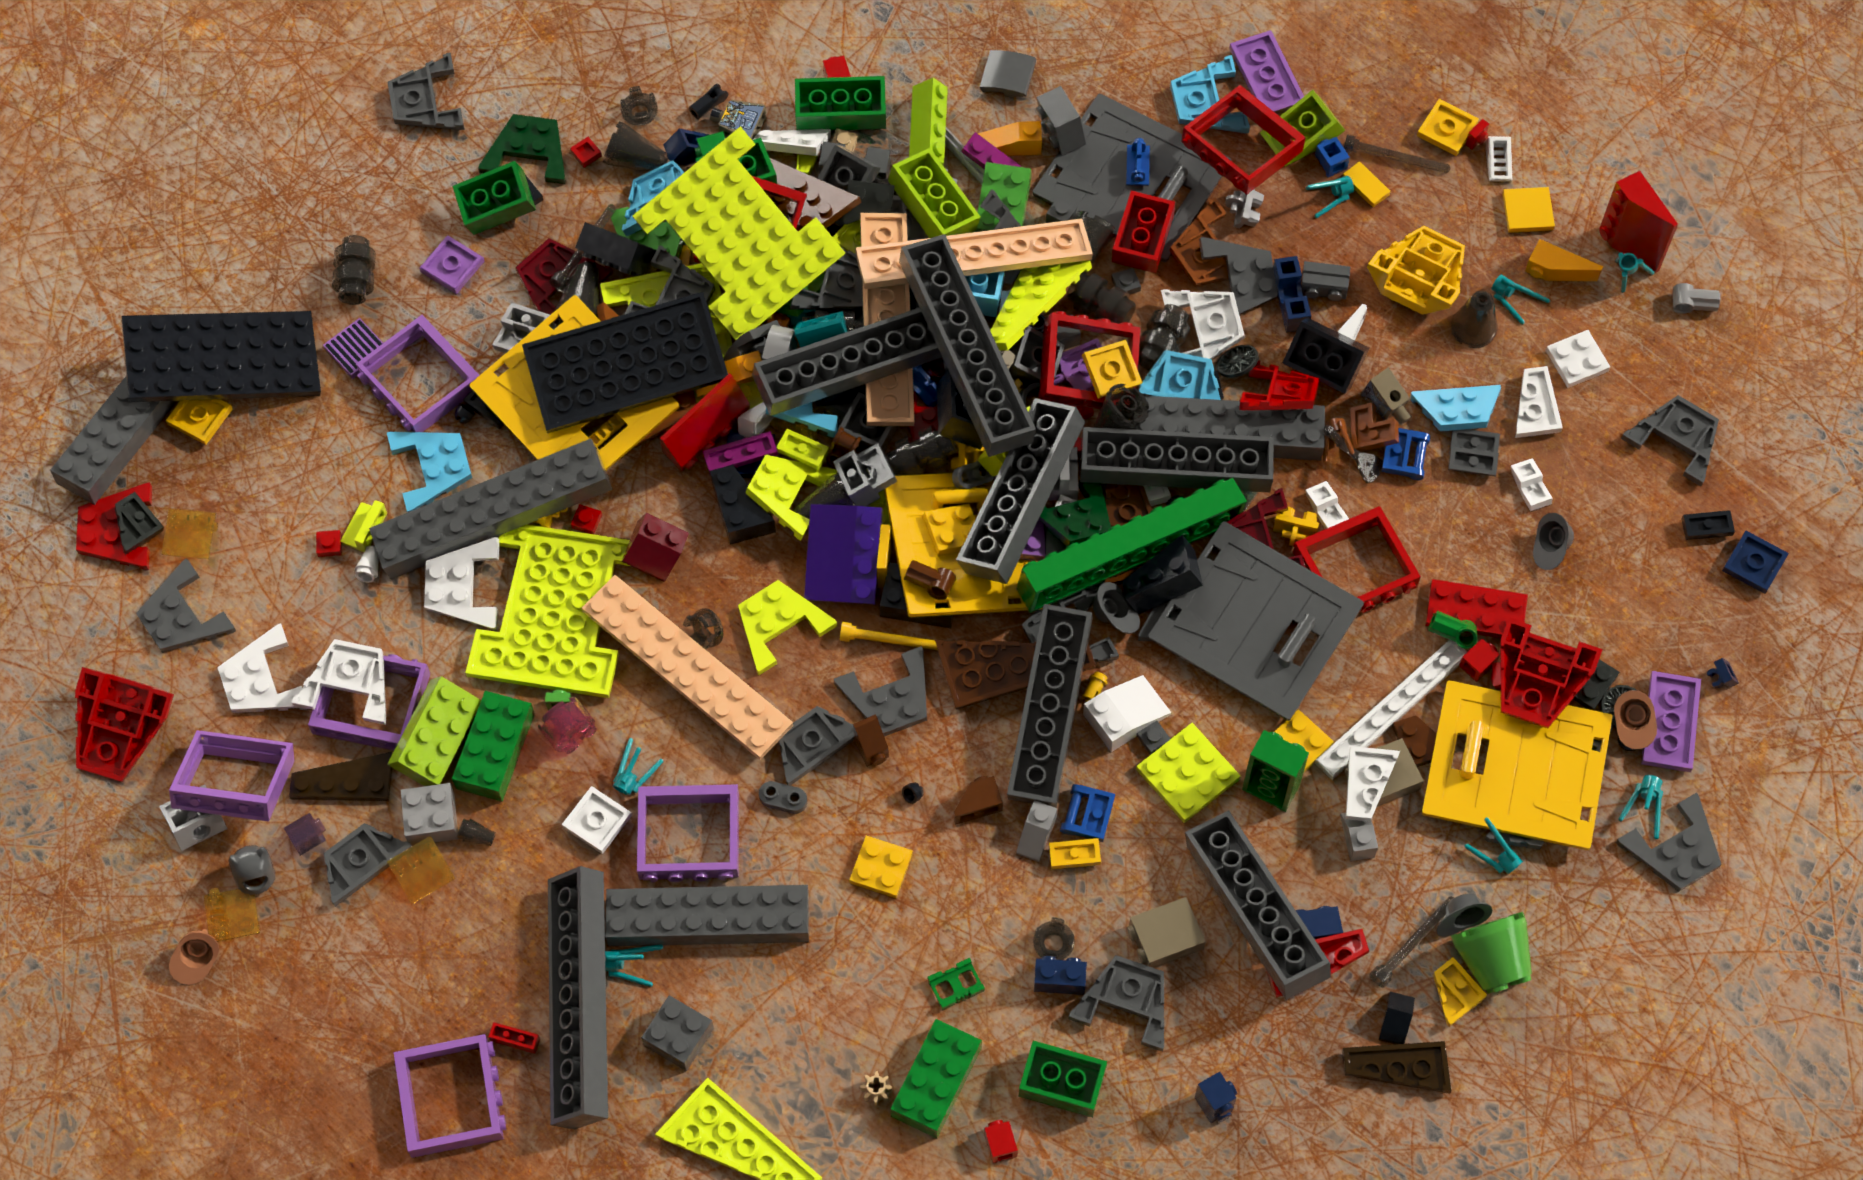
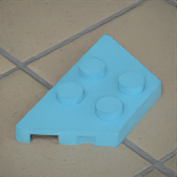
[1136,350,1221,400]
[1410,385,1501,431]

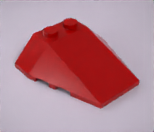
[1500,618,1603,729]
[75,667,174,782]

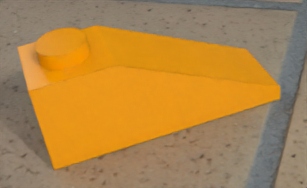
[978,121,1042,156]
[1525,239,1603,281]
[695,351,761,398]

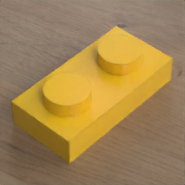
[1049,838,1101,870]

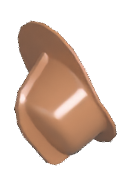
[1614,690,1657,749]
[169,929,219,985]

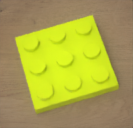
[1136,723,1241,823]

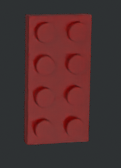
[1425,579,1528,638]

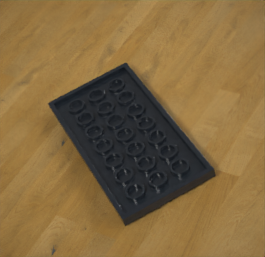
[522,292,728,433]
[121,311,321,402]

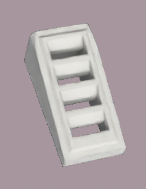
[1485,136,1512,182]
[1338,304,1367,340]
[738,402,776,438]

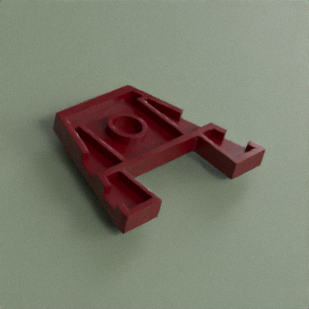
[516,238,613,324]
[1227,488,1306,568]

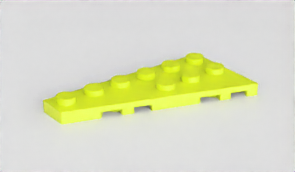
[990,260,1092,351]
[655,1078,822,1180]

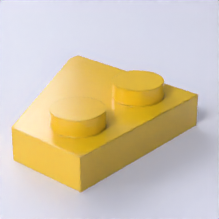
[1433,957,1487,1027]

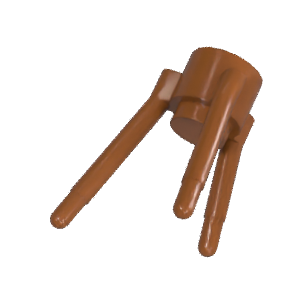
[1323,418,1360,469]

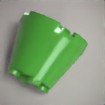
[1451,912,1532,994]

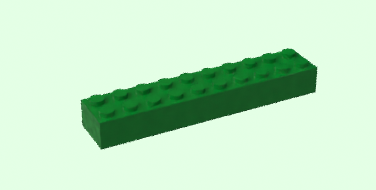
[1016,478,1247,613]

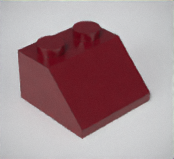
[621,513,689,582]

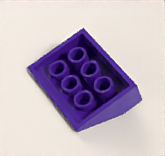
[804,504,883,605]

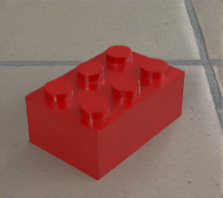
[1112,190,1175,273]

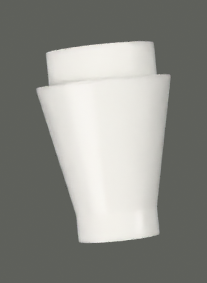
[354,546,379,583]

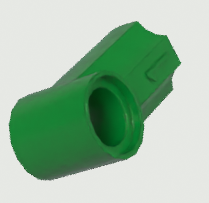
[1428,611,1478,649]

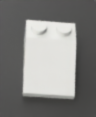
[1083,675,1171,752]

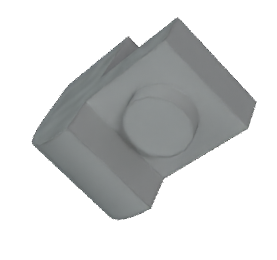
[762,325,798,360]

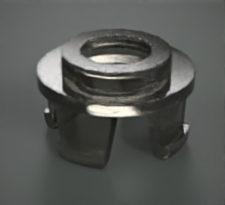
[620,86,658,126]
[683,608,723,649]
[1033,917,1075,960]

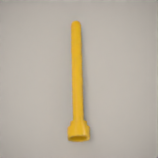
[840,622,938,650]

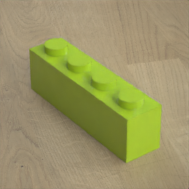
[909,77,948,165]

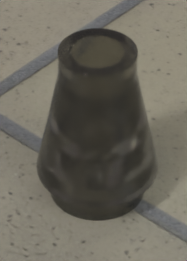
[457,818,496,846]

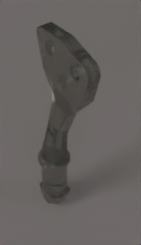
[1323,425,1383,484]

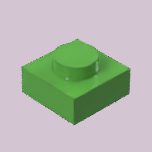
[545,690,573,711]

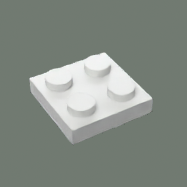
[1546,330,1610,388]
[562,786,632,854]

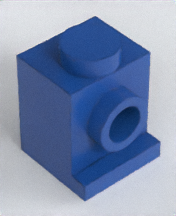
[1315,137,1350,178]

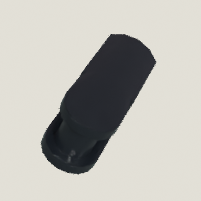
[689,84,729,120]

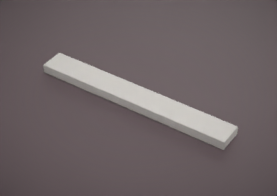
[1315,640,1467,780]

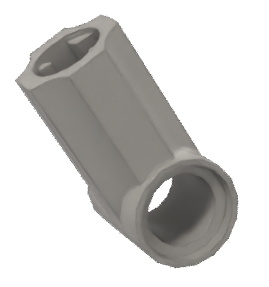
[1673,283,1720,314]

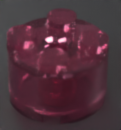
[538,697,597,754]

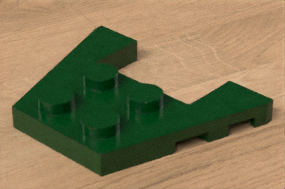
[478,114,566,184]
[1038,480,1111,547]

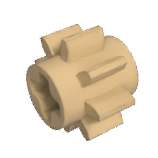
[860,1071,892,1106]

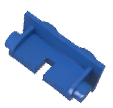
[1126,138,1150,186]
[912,365,937,407]

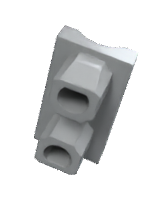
[1225,189,1264,229]

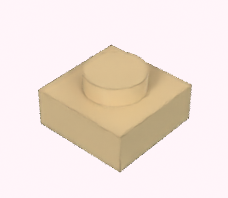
[831,129,858,152]

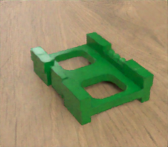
[927,958,985,1010]

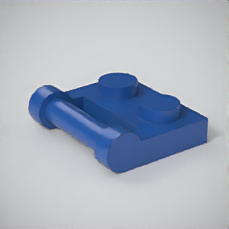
[1381,428,1430,480]
[1060,784,1115,842]

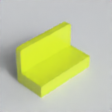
[776,429,829,470]
[341,500,387,552]

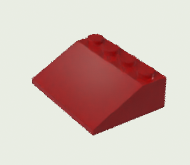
[1599,171,1678,273]
[660,373,750,472]

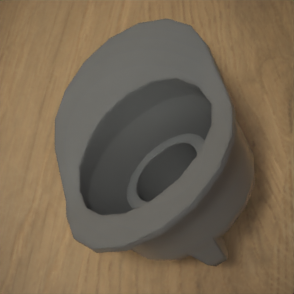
[1533,513,1574,570]
[1093,582,1140,634]
[1436,893,1493,937]

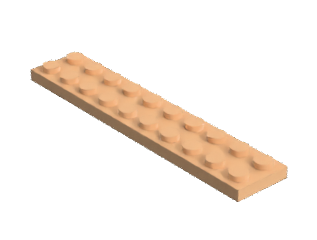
[860,213,914,426]
[855,219,1093,289]
[582,575,793,760]

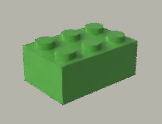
[975,162,1032,232]

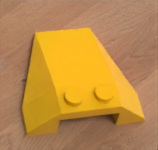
[1367,226,1465,315]

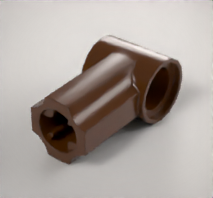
[904,560,956,600]

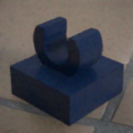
[1707,658,1739,688]

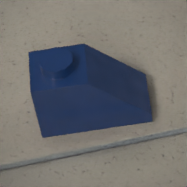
[663,128,709,166]

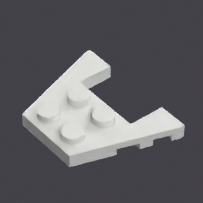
[1161,289,1245,359]
[424,537,499,630]
[218,623,307,713]
[292,639,386,725]

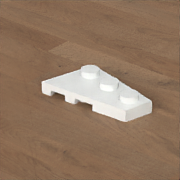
[753,129,831,156]
[1515,366,1563,438]
[1345,746,1400,822]

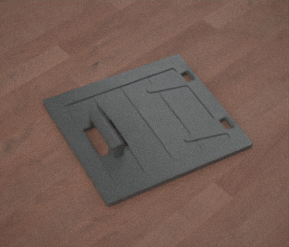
[1033,93,1231,262]
[1148,521,1364,721]

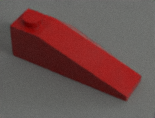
[1265,929,1369,998]

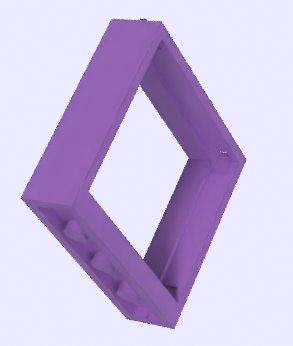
[356,315,480,432]
[308,654,431,751]
[169,730,294,822]
[637,784,739,882]
[394,1034,506,1158]

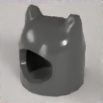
[228,845,275,895]

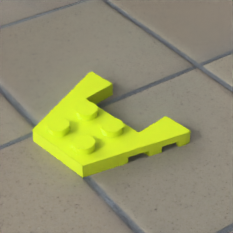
[745,455,837,541]
[738,580,837,675]

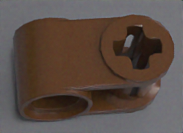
[826,427,862,470]

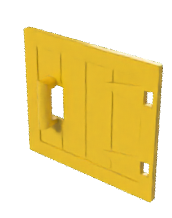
[470,295,680,471]
[884,472,1050,617]
[1422,680,1612,850]

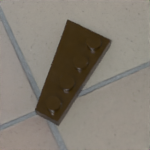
[289,752,393,801]
[1342,1041,1452,1094]

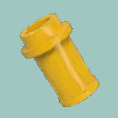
[1082,672,1108,702]

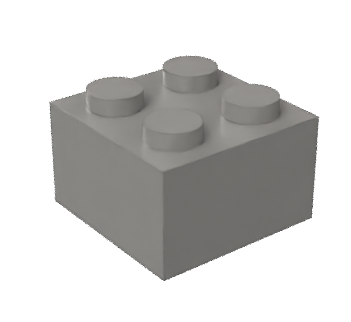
[401,783,459,846]

